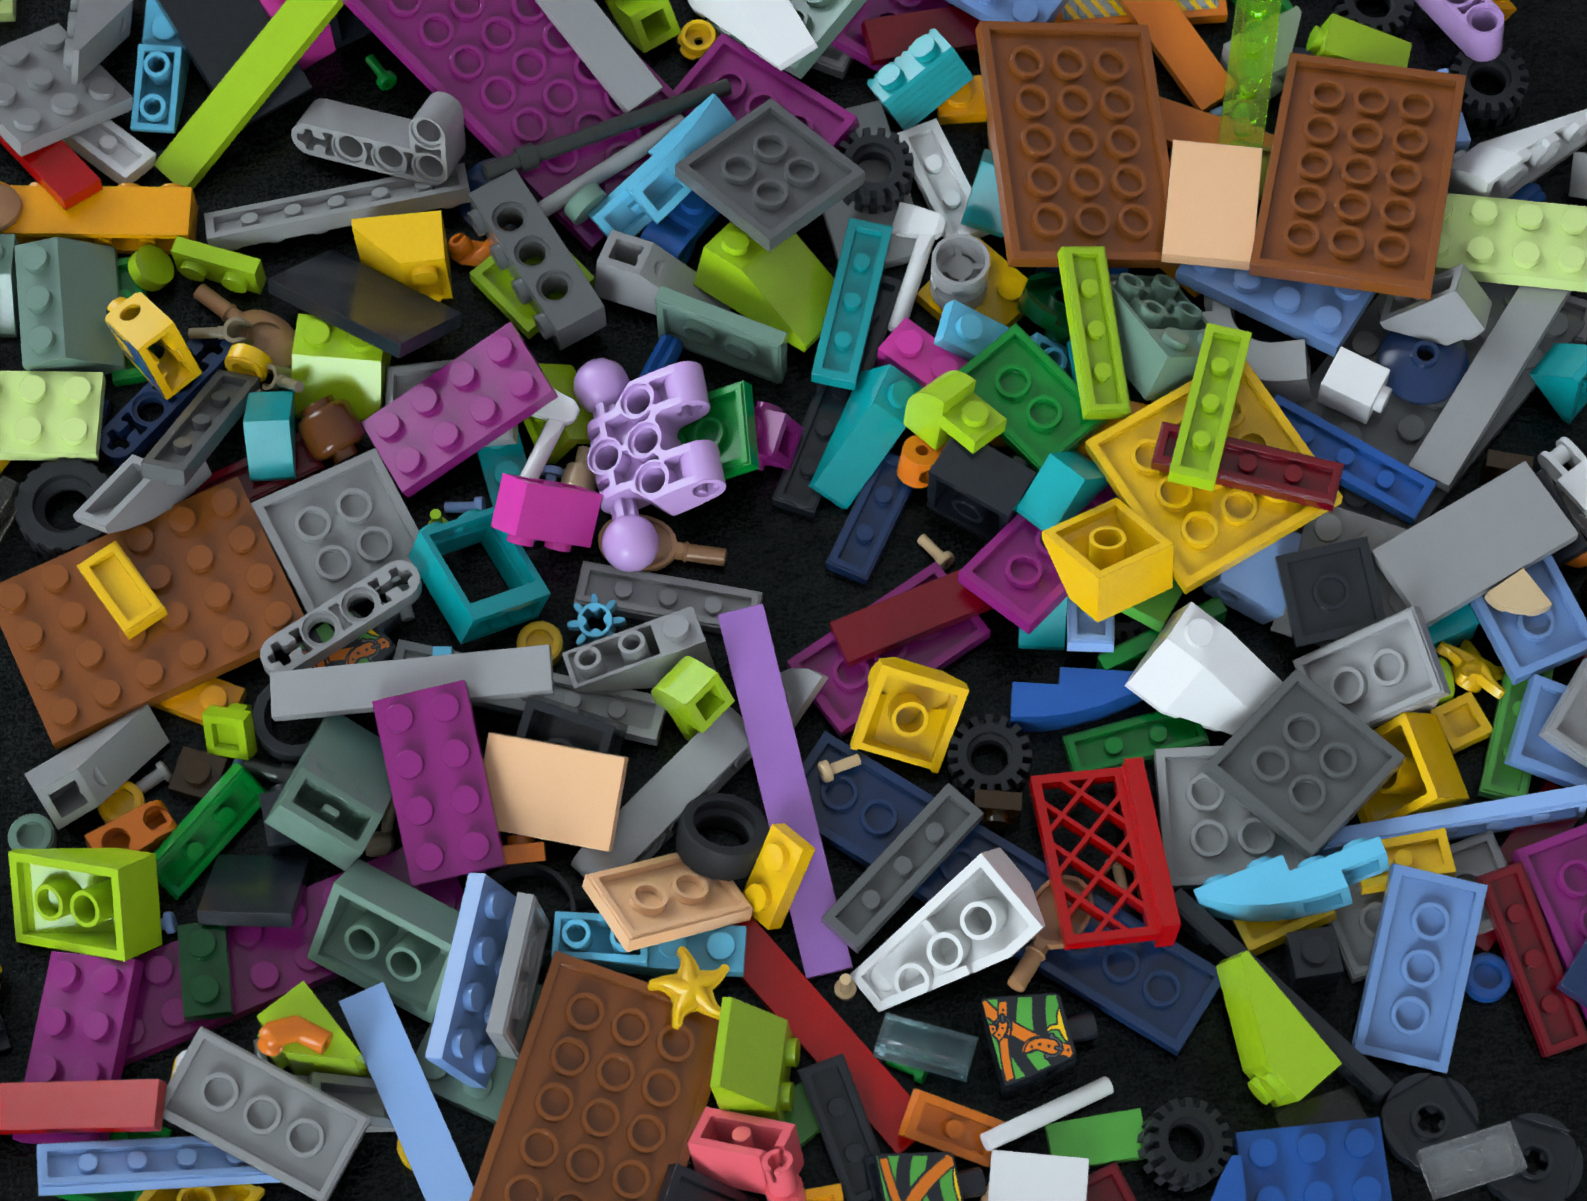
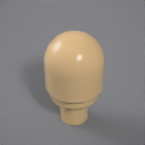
[561,446,597,492]

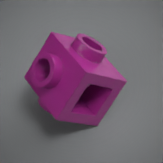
[754,401,804,471]

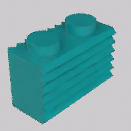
[867,28,974,131]

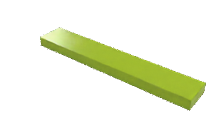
[153,0,344,189]

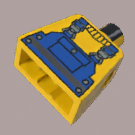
[105,292,202,400]

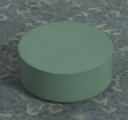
[564,183,607,225]
[8,813,58,850]

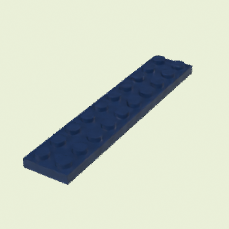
[803,731,1221,1056]

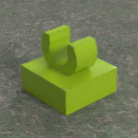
[202,703,257,761]

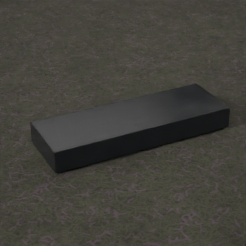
[797,1053,881,1201]

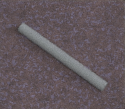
[538,114,685,217]

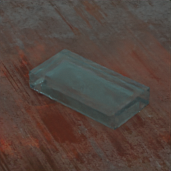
[873,1013,978,1082]

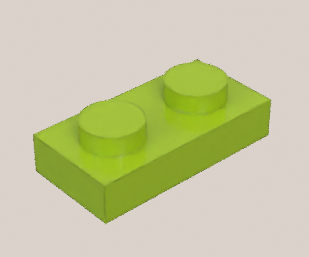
[171,236,266,294]

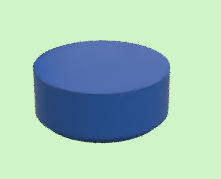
[1465,953,1512,1003]

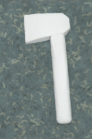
[888,202,947,332]
[520,389,580,479]

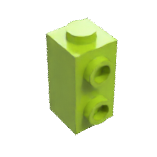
[1306,13,1412,68]

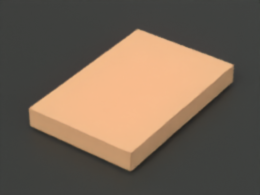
[1161,140,1263,270]
[484,732,629,852]
[582,852,753,952]

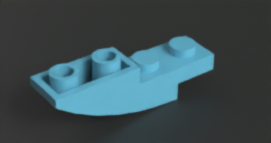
[130,0,190,134]
[587,93,737,238]
[934,300,1074,380]
[1193,836,1390,922]
[551,911,747,977]

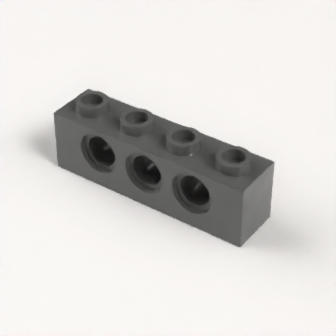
[467,169,607,351]

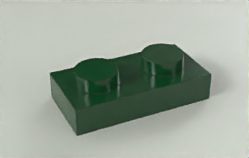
[177,923,234,1022]

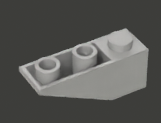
[63,0,133,85]
[594,229,731,315]
[562,606,716,693]
[24,704,169,830]

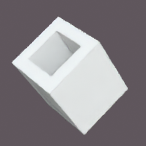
[1317,347,1393,424]

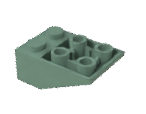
[1109,273,1208,400]
[264,715,392,871]

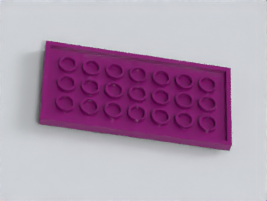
[342,0,693,252]

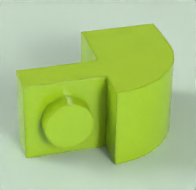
[605,0,681,53]
[903,370,1007,454]
[651,656,735,741]

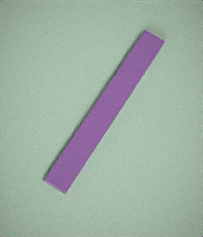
[718,604,853,980]

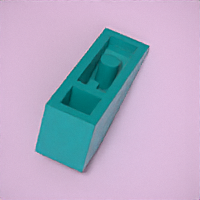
[809,364,923,509]

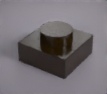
[1479,449,1534,484]
[168,746,230,802]
[974,789,1023,829]

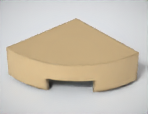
[1484,568,1552,616]

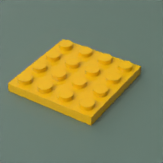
[1085,361,1343,594]

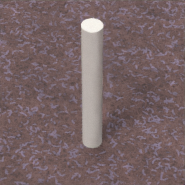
[980,1076,1114,1151]

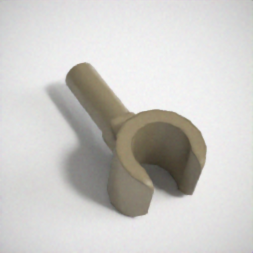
[188,317,255,346]
[262,364,304,393]
[365,797,396,857]

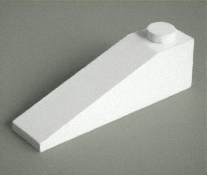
[687,0,818,71]
[1448,109,1587,199]
[1124,602,1283,735]
[850,847,1046,1012]

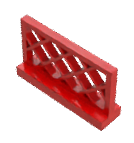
[1029,757,1181,950]

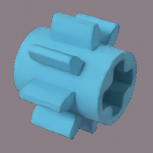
[567,594,626,647]

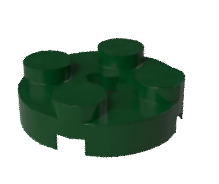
[1017,272,1070,344]

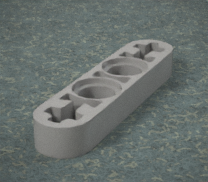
[260,560,422,676]

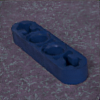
[100,338,233,466]

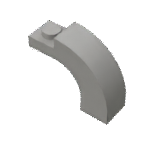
[1202,295,1313,403]

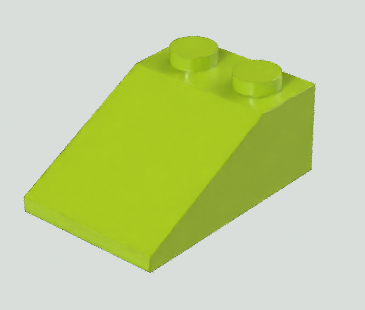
[693,221,834,352]
[8,848,163,961]
[1216,950,1342,1108]

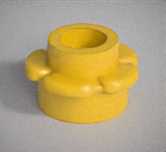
[677,19,720,60]

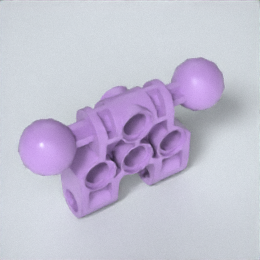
[573,358,726,572]

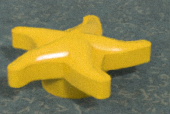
[1436,639,1506,699]
[647,946,729,1030]

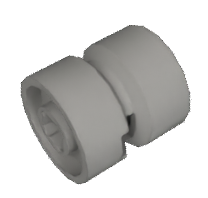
[930,233,990,309]

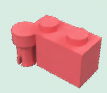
[688,1107,806,1201]

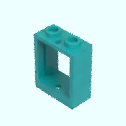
[408,506,551,644]

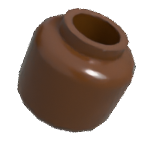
[297,395,365,465]

